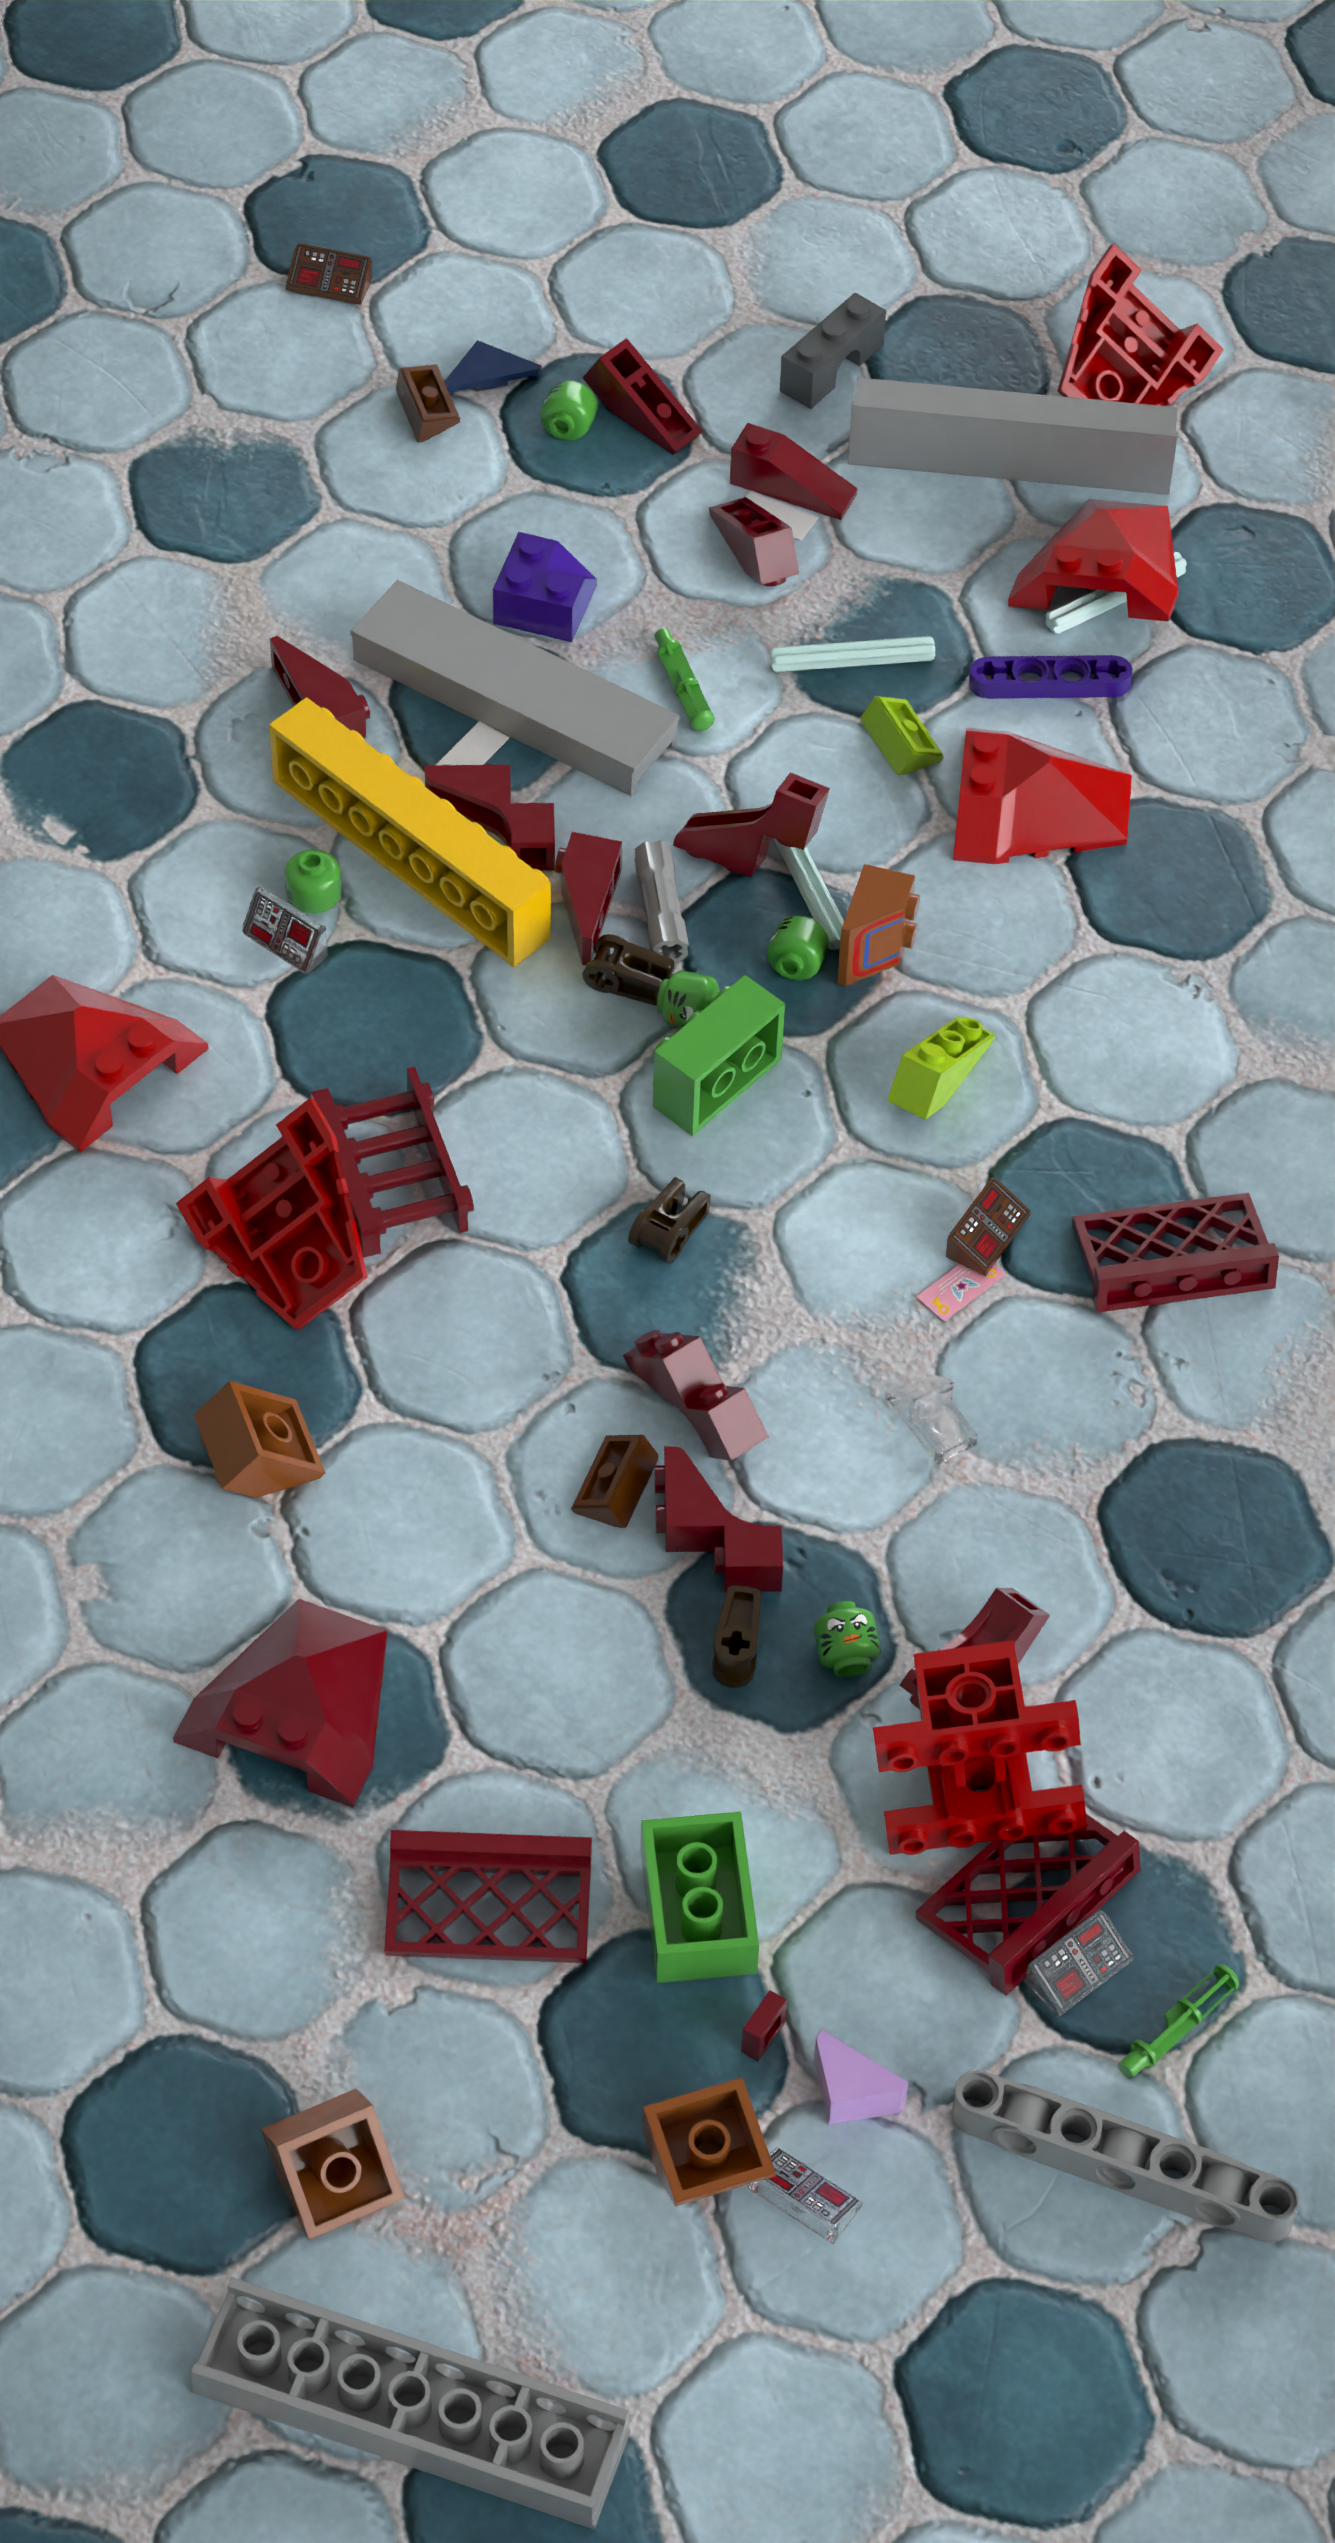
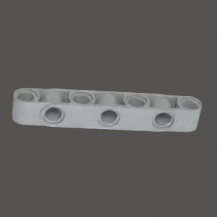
[951,2070,1299,2243]

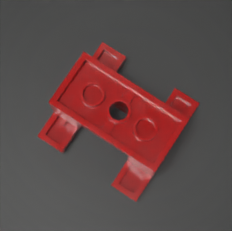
[873,1640,1087,1855]

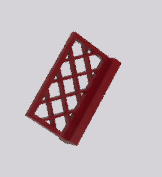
[1072,1193,1279,1313]
[915,1788,1141,1996]
[384,1830,592,1963]

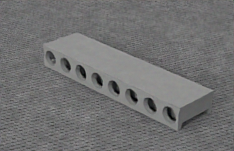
[848,377,1178,495]
[350,580,679,796]
[191,2277,631,2530]

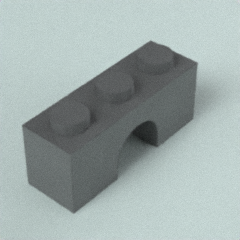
[780,293,886,409]

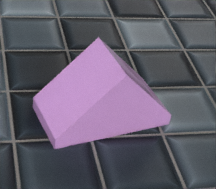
[814,2029,908,2125]

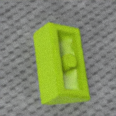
[861,696,944,775]

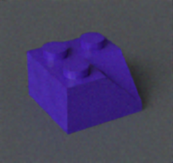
[493,532,597,642]

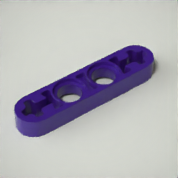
[969,655,1133,699]

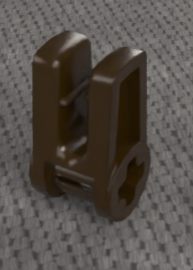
[582,934,674,1006]
[628,1177,711,1264]
[712,1586,761,1688]

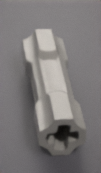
[634,840,689,963]

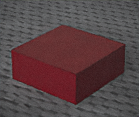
[741,1990,787,2062]

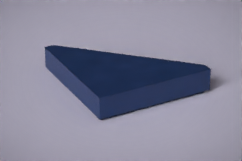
[444,340,542,396]

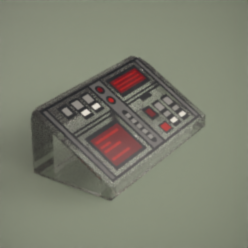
[242,886,328,974]
[1025,1910,1134,2017]
[747,2147,863,2245]

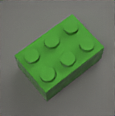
[653,975,785,1136]
[640,1812,759,1983]

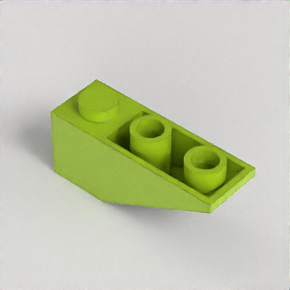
[887,1016,996,1120]

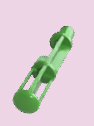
[654,628,715,731]
[1118,1964,1239,2079]

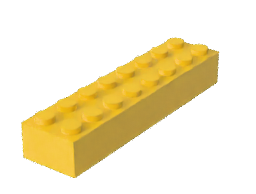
[269,697,551,967]

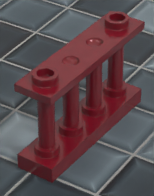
[311,1066,474,1258]

